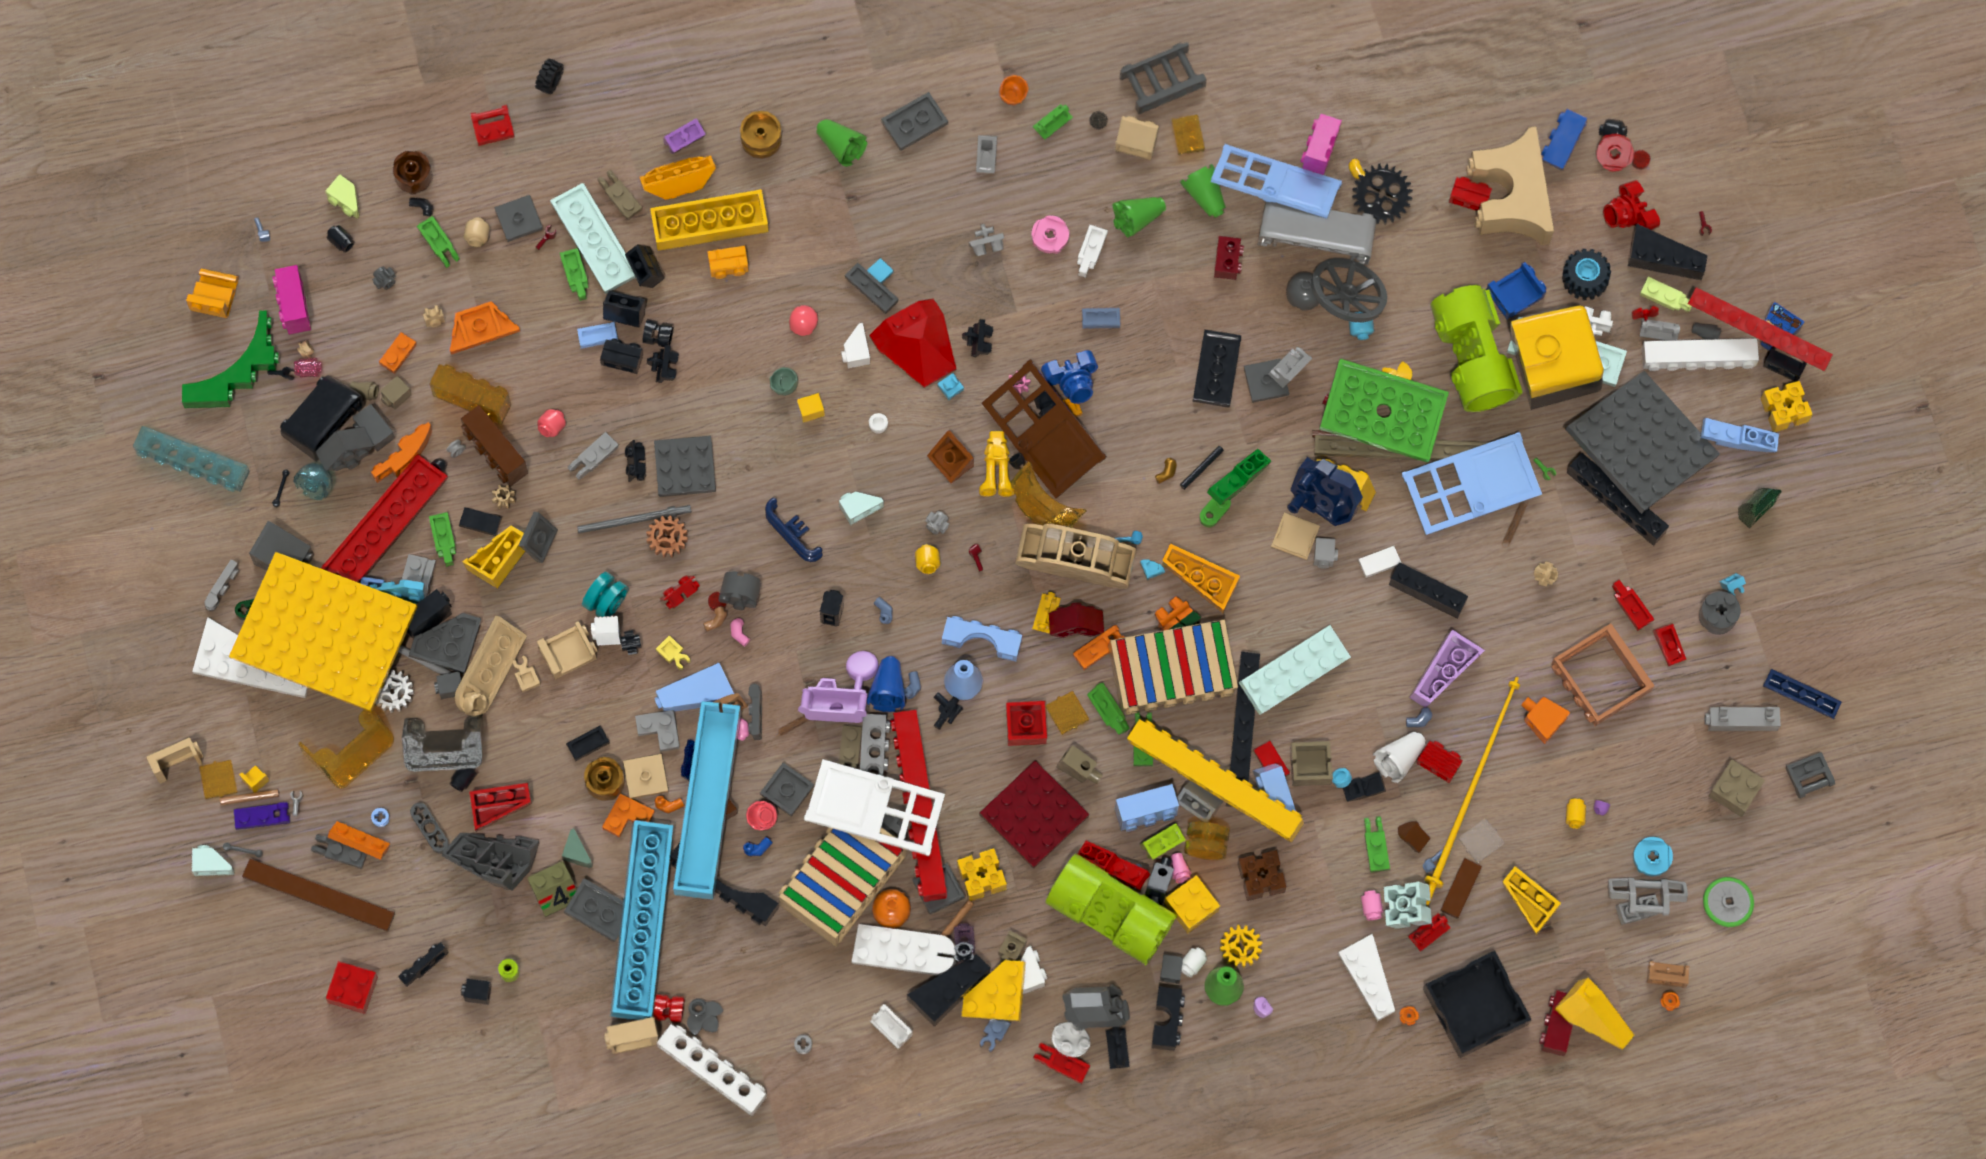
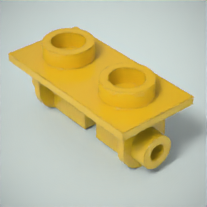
[1032,592,1061,634]

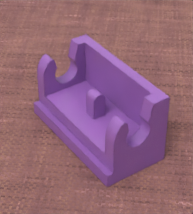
[663,119,706,154]

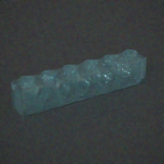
[133,426,250,492]

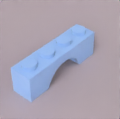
[942,616,1022,662]

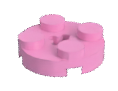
[1032,216,1069,254]

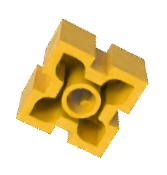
[1760,381,1813,432]
[957,848,1007,901]

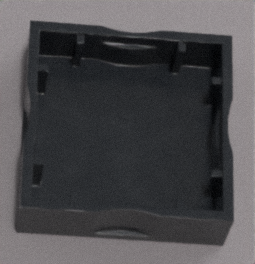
[1423,950,1532,1059]

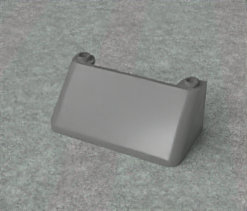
[1258,202,1377,265]

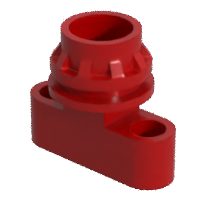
[1603,180,1660,230]

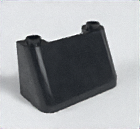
[280,375,365,462]

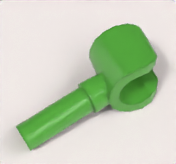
[1533,457,1556,480]

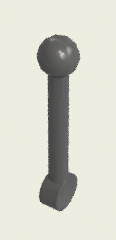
[223,842,263,857]

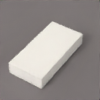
[1358,546,1401,578]

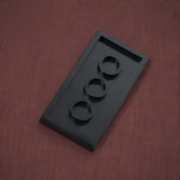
[1192,329,1242,408]

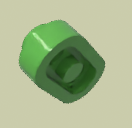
[1199,498,1231,527]

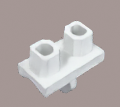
[1585,306,1613,336]

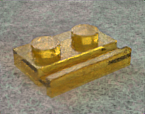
[1171,114,1205,155]

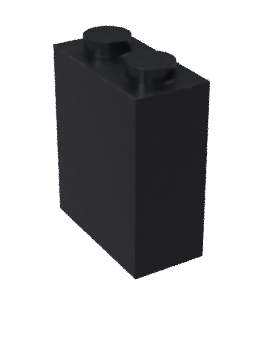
[407,589,452,640]

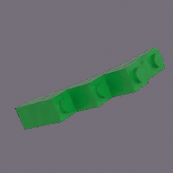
[182,310,280,409]

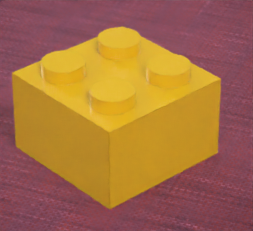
[1164,875,1220,934]

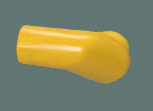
[1349,159,1365,179]

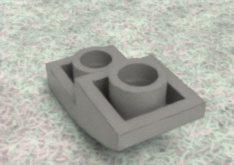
[1615,895,1660,925]

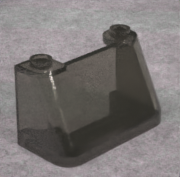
[402,714,483,772]

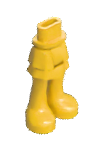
[979,431,1015,497]

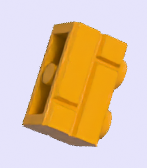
[707,246,749,279]

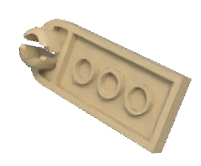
[455,616,527,717]

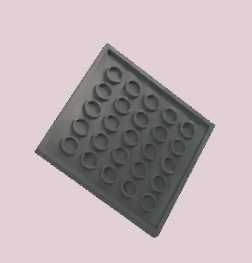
[1565,371,1720,514]

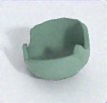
[770,367,798,396]

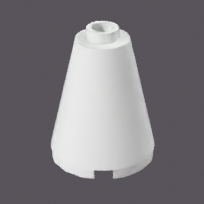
[1373,732,1426,783]

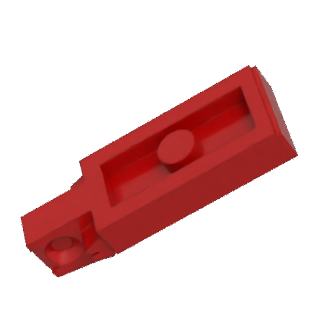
[1612,580,1655,631]

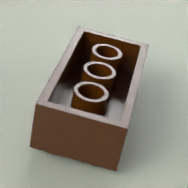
[461,405,528,487]

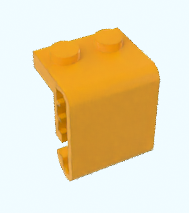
[186,268,239,318]

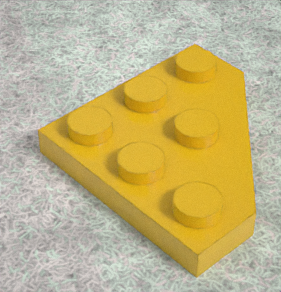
[962,960,1026,1021]

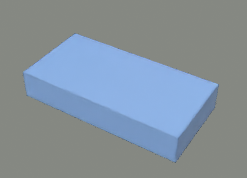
[577,322,618,349]

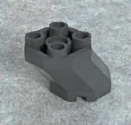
[1062,984,1130,1031]

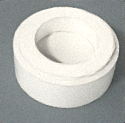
[869,413,888,433]

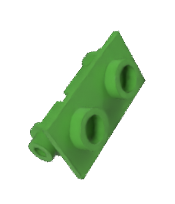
[1033,104,1073,140]

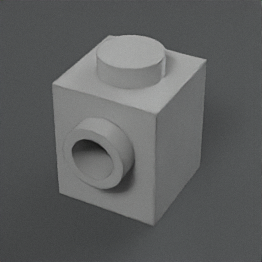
[1313,538,1338,569]

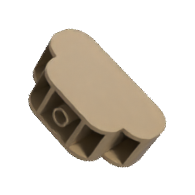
[1015,524,1136,589]

